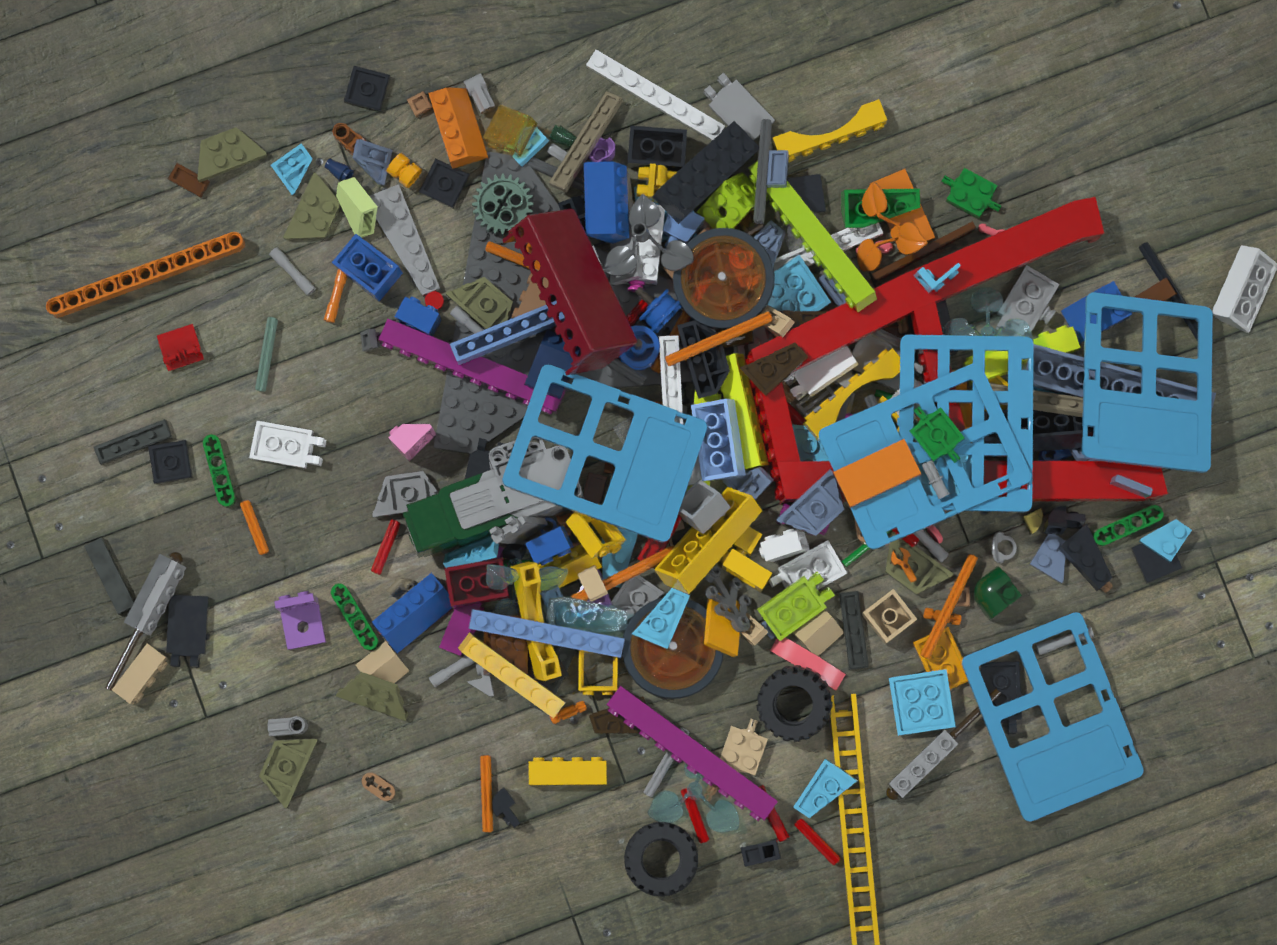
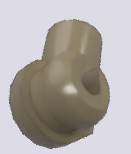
[386,578,415,597]

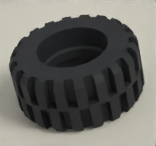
[756,665,833,742]
[624,822,698,897]

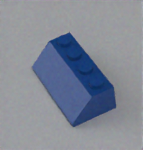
[584,162,629,244]
[372,572,452,654]

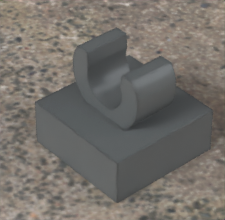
[360,329,382,352]

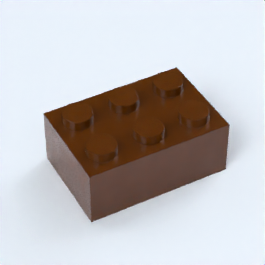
[483,615,528,676]

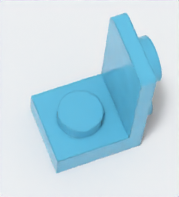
[914,263,961,293]

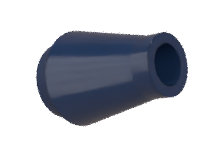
[325,158,354,182]

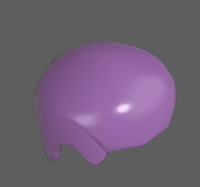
[588,137,616,162]

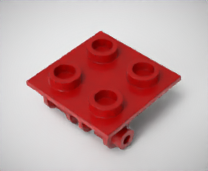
[157,324,204,372]

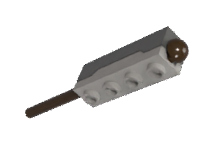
[105,552,186,691]
[886,689,1001,800]

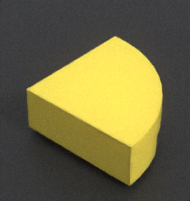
[1023,509,1043,534]

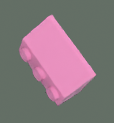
[389,424,436,461]

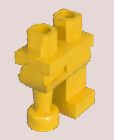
[636,163,677,203]

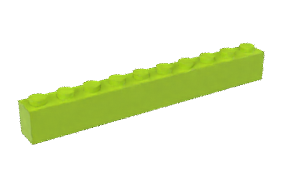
[748,161,877,312]

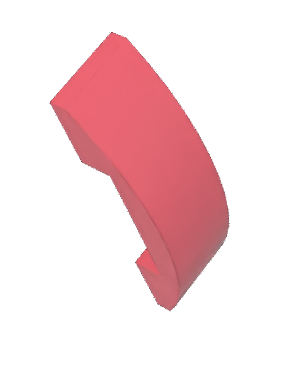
[770,638,846,691]

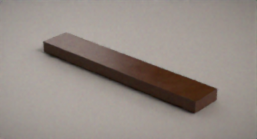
[871,221,976,283]

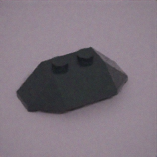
[677,320,730,399]

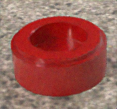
[425,291,444,310]

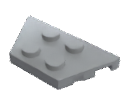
[373,471,438,518]

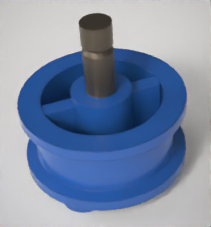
[635,287,682,333]
[619,326,660,370]

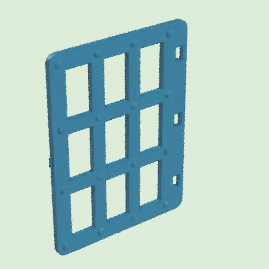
[897,335,1033,512]

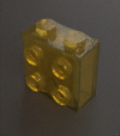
[483,105,538,157]

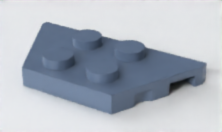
[776,468,845,536]

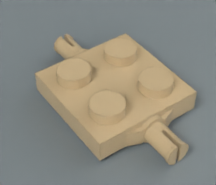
[720,718,768,776]

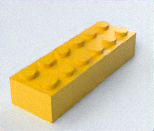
[654,487,762,594]

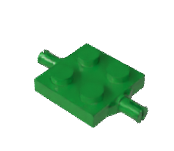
[941,168,1002,219]
[909,406,965,463]

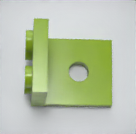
[697,172,768,229]

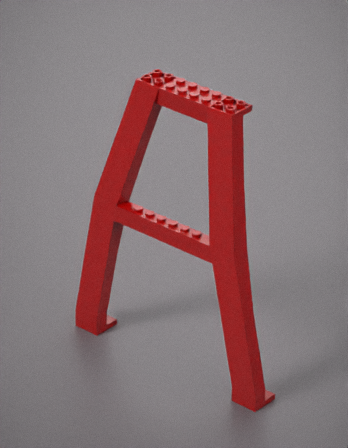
[745,197,1168,504]

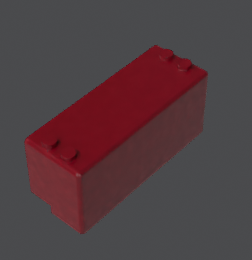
[502,209,637,376]

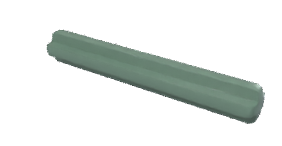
[255,317,278,392]

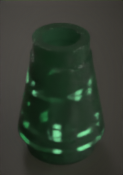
[549,125,577,147]

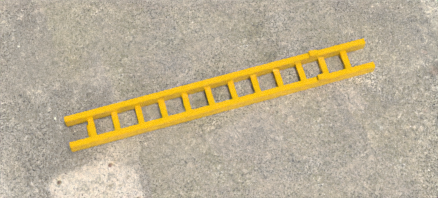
[830,694,880,945]

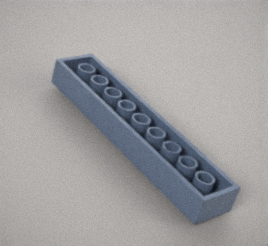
[1022,344,1216,411]

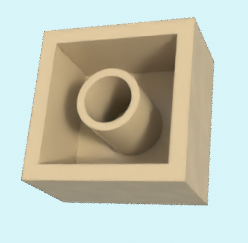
[862,589,917,644]

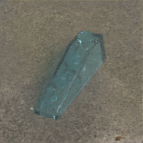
[546,597,627,633]

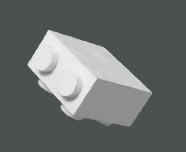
[759,529,810,562]

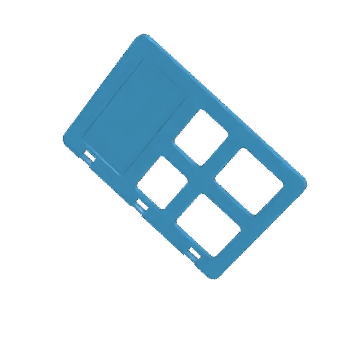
[1082,292,1213,473]
[819,363,1032,549]
[502,365,707,542]
[962,612,1144,821]

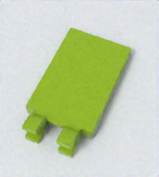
[757,571,835,641]

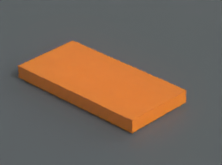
[870,169,935,253]
[833,439,921,508]

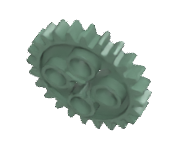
[472,174,534,236]

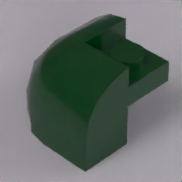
[974,566,1022,621]

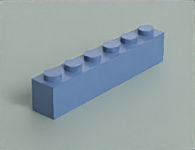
[450,301,565,365]

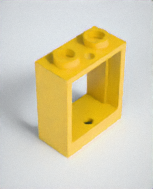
[566,504,626,558]
[721,549,772,593]
[578,650,618,695]

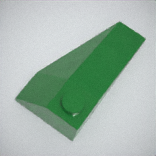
[841,189,920,228]

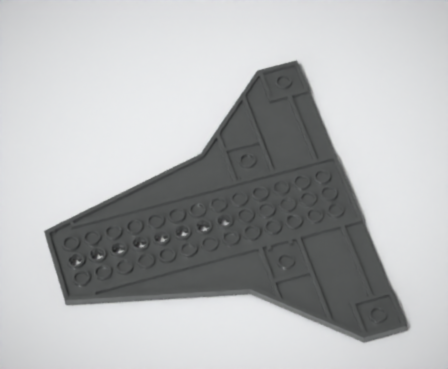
[434,151,725,454]

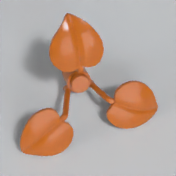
[857,182,928,271]

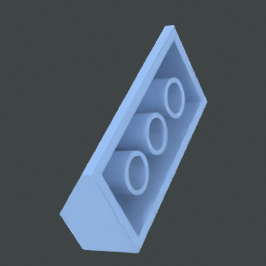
[691,399,746,481]

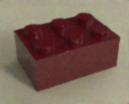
[444,558,510,608]

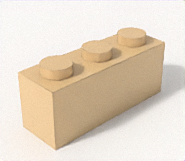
[112,643,168,705]

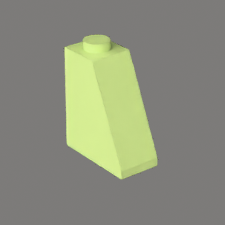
[336,177,378,238]

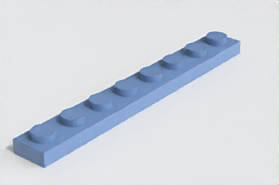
[468,609,624,658]

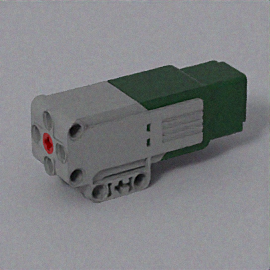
[403,437,584,558]

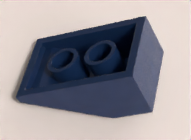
[524,329,581,399]

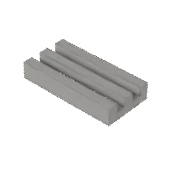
[795,385,836,417]

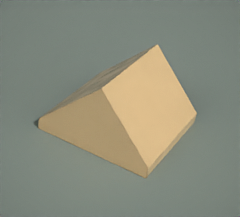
[792,610,844,656]
[356,641,409,683]

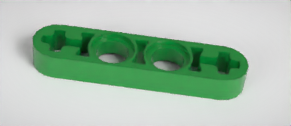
[203,434,236,507]
[1093,505,1164,546]
[331,584,378,650]

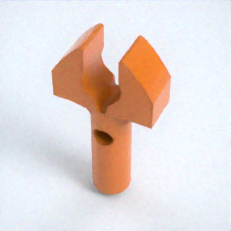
[891,547,917,583]

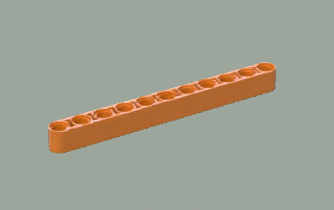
[46,232,245,318]

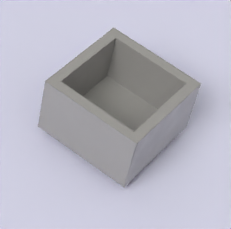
[678,479,731,534]

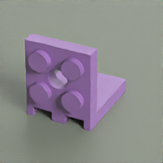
[274,591,326,650]

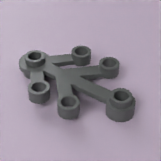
[704,565,752,632]

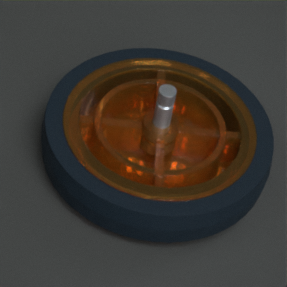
[673,228,775,329]
[622,598,724,699]

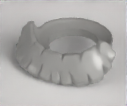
[992,531,1017,564]

